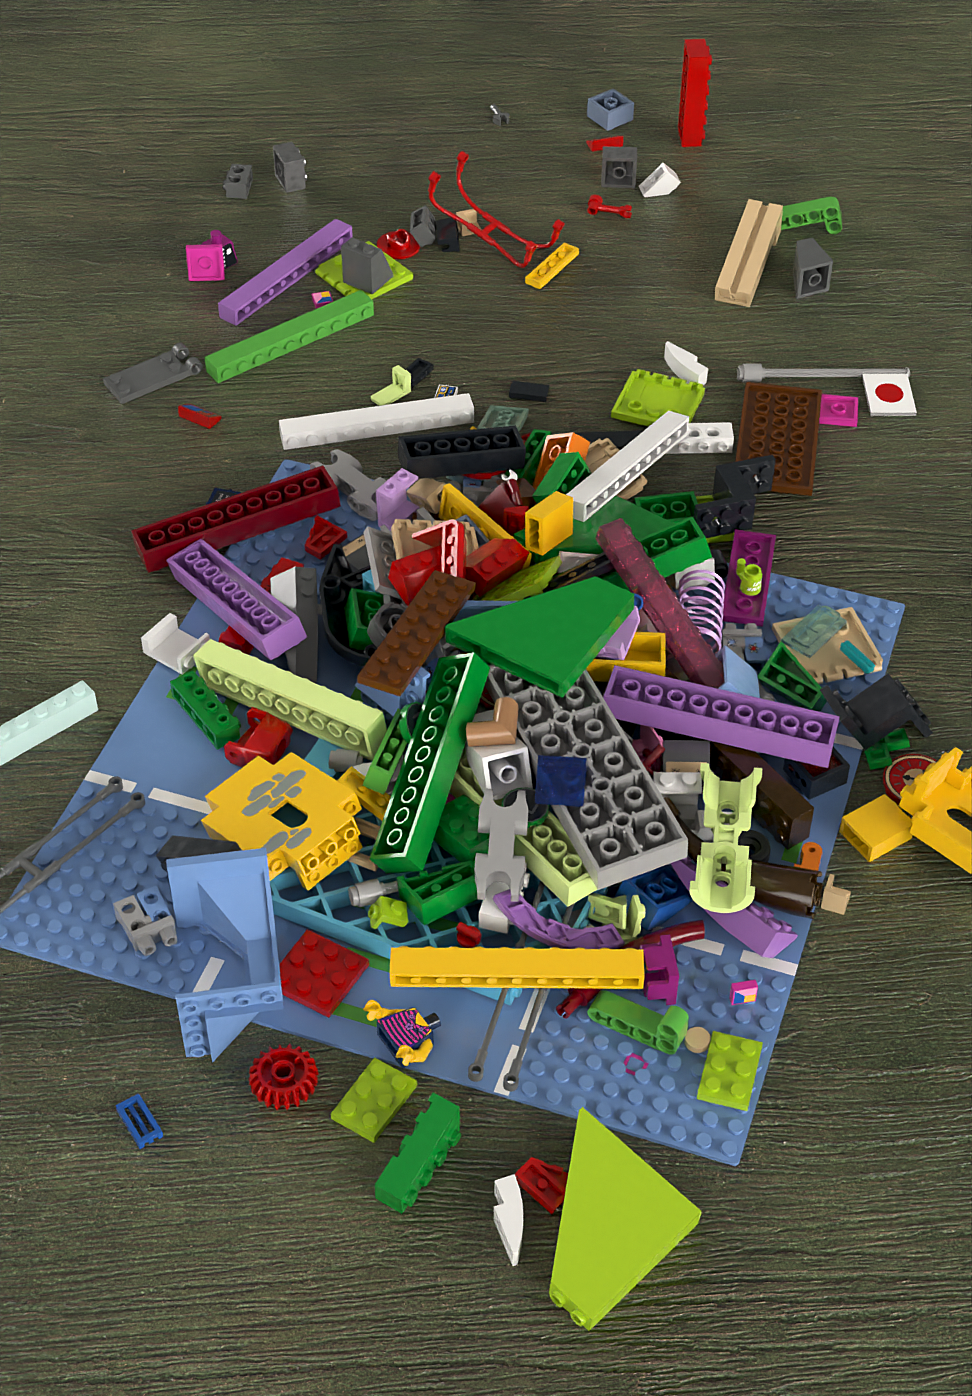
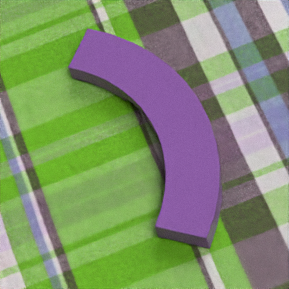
[493,889,625,949]

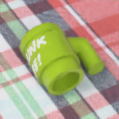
[736,558,762,596]

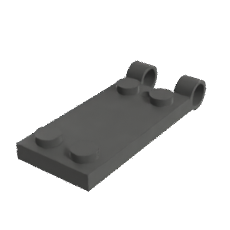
[103,342,203,404]

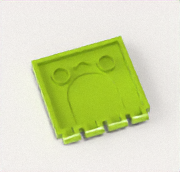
[315,241,413,299]
[611,369,705,427]

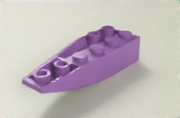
[671,856,798,958]

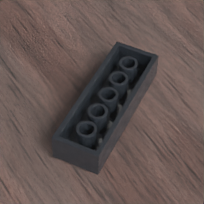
[398,425,526,479]

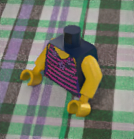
[363,1000,441,1069]

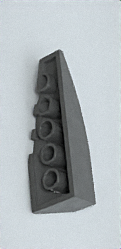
[270,567,318,684]

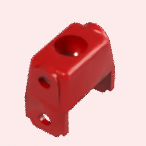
[224,707,293,767]

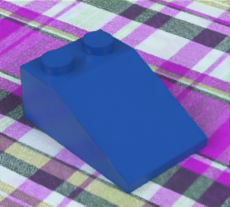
[614,865,693,931]

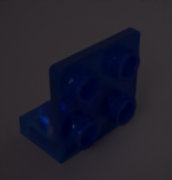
[535,755,588,807]

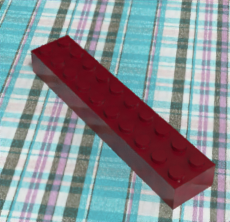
[131,465,341,573]

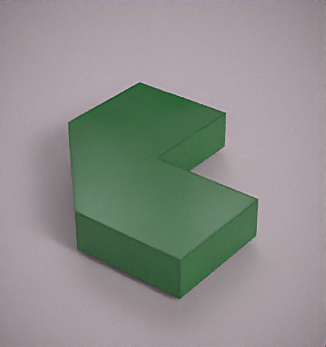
[865,728,910,770]

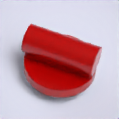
[456,922,482,948]

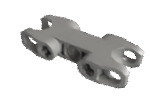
[310,449,386,521]
[474,788,528,902]

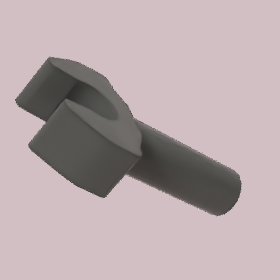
[490,104,510,126]

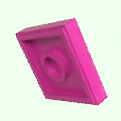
[186,244,225,281]
[819,394,858,427]

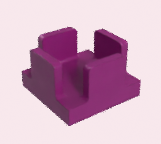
[639,935,679,1005]

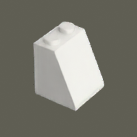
[465,736,533,800]

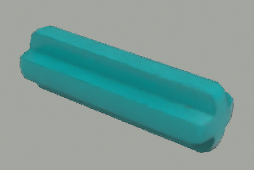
[840,640,875,674]

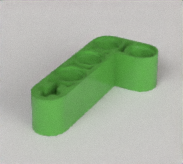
[781,197,842,234]
[587,990,689,1055]

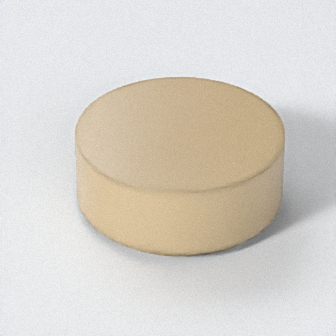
[684,1027,711,1053]

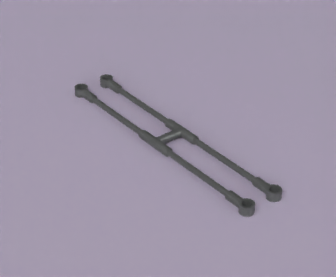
[0,776,145,914]
[468,881,574,1092]

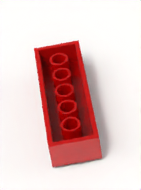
[678,39,712,147]

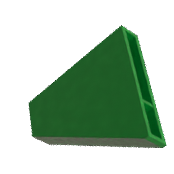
[513,496,675,564]
[445,576,634,698]

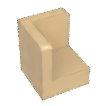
[456,209,481,236]
[821,874,851,915]

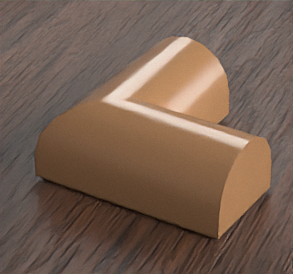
[466,697,518,747]

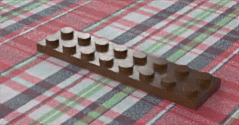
[357,570,476,696]

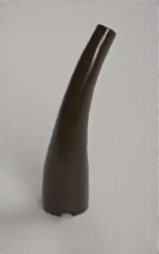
[664,797,823,919]

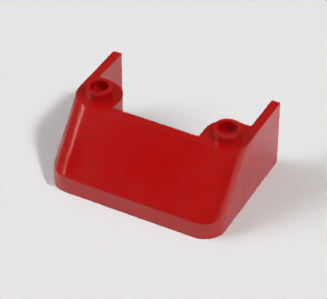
[412,519,467,579]

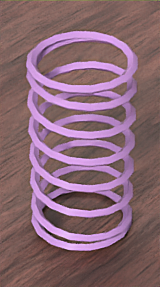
[674,570,725,657]

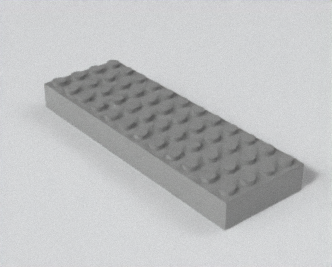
[485,665,688,890]

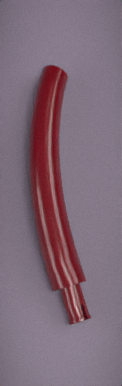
[556,920,705,1019]

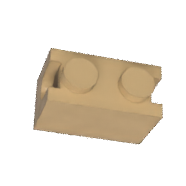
[406,478,446,514]

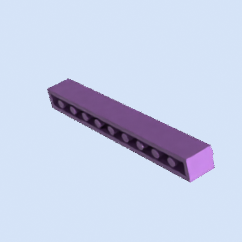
[218,219,352,326]

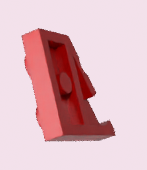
[305,515,348,560]
[515,1157,568,1215]

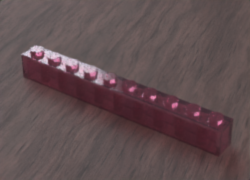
[595,518,725,689]

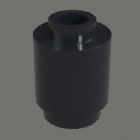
[710,549,728,580]

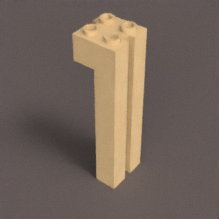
[715,199,783,307]

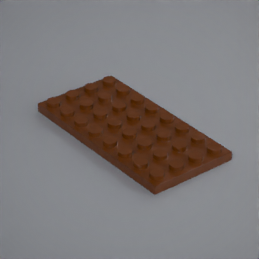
[735,382,822,496]

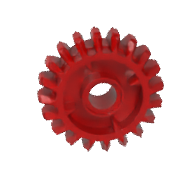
[249,1043,318,1110]

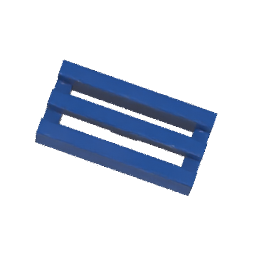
[115,1094,163,1149]

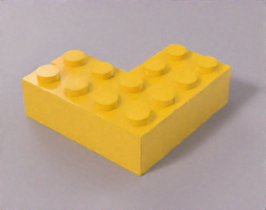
[586,632,666,682]

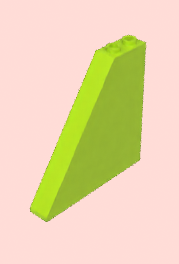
[549,1107,702,1331]

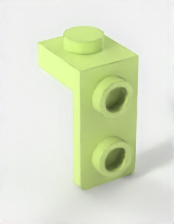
[371,365,411,406]
[602,895,645,945]

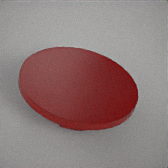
[377,229,420,259]

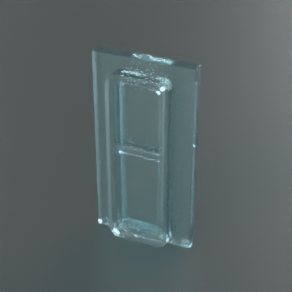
[781,605,847,658]

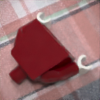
[477,470,523,529]

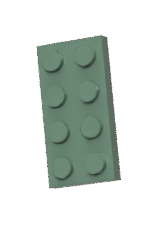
[477,405,528,432]

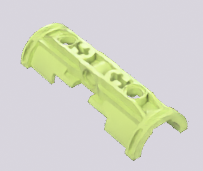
[690,763,762,913]

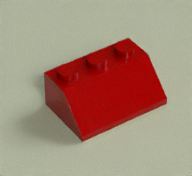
[466,538,529,597]
[388,545,442,606]

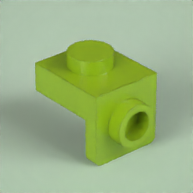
[368,896,409,929]

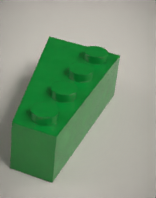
[374,1092,461,1214]

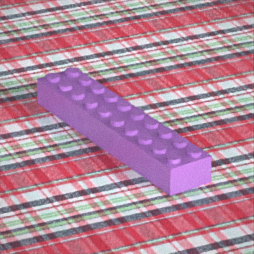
[166,539,307,661]
[603,665,840,768]

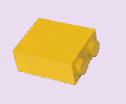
[525,491,573,556]
[839,794,913,862]

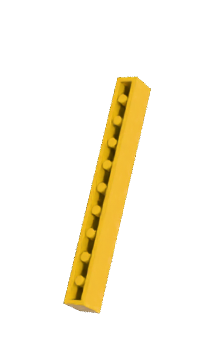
[390,946,644,989]

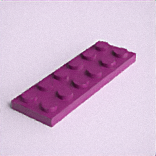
[723,530,776,627]

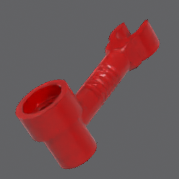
[587,194,632,218]

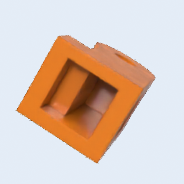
[794,842,822,871]

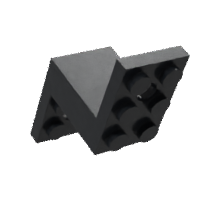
[694,455,776,538]
[820,673,933,750]

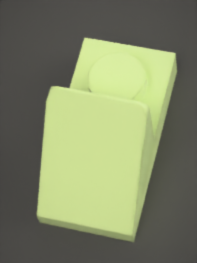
[588,893,627,929]

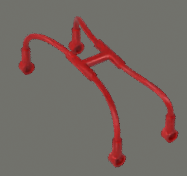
[428,151,565,268]

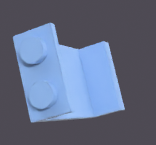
[710,645,760,698]

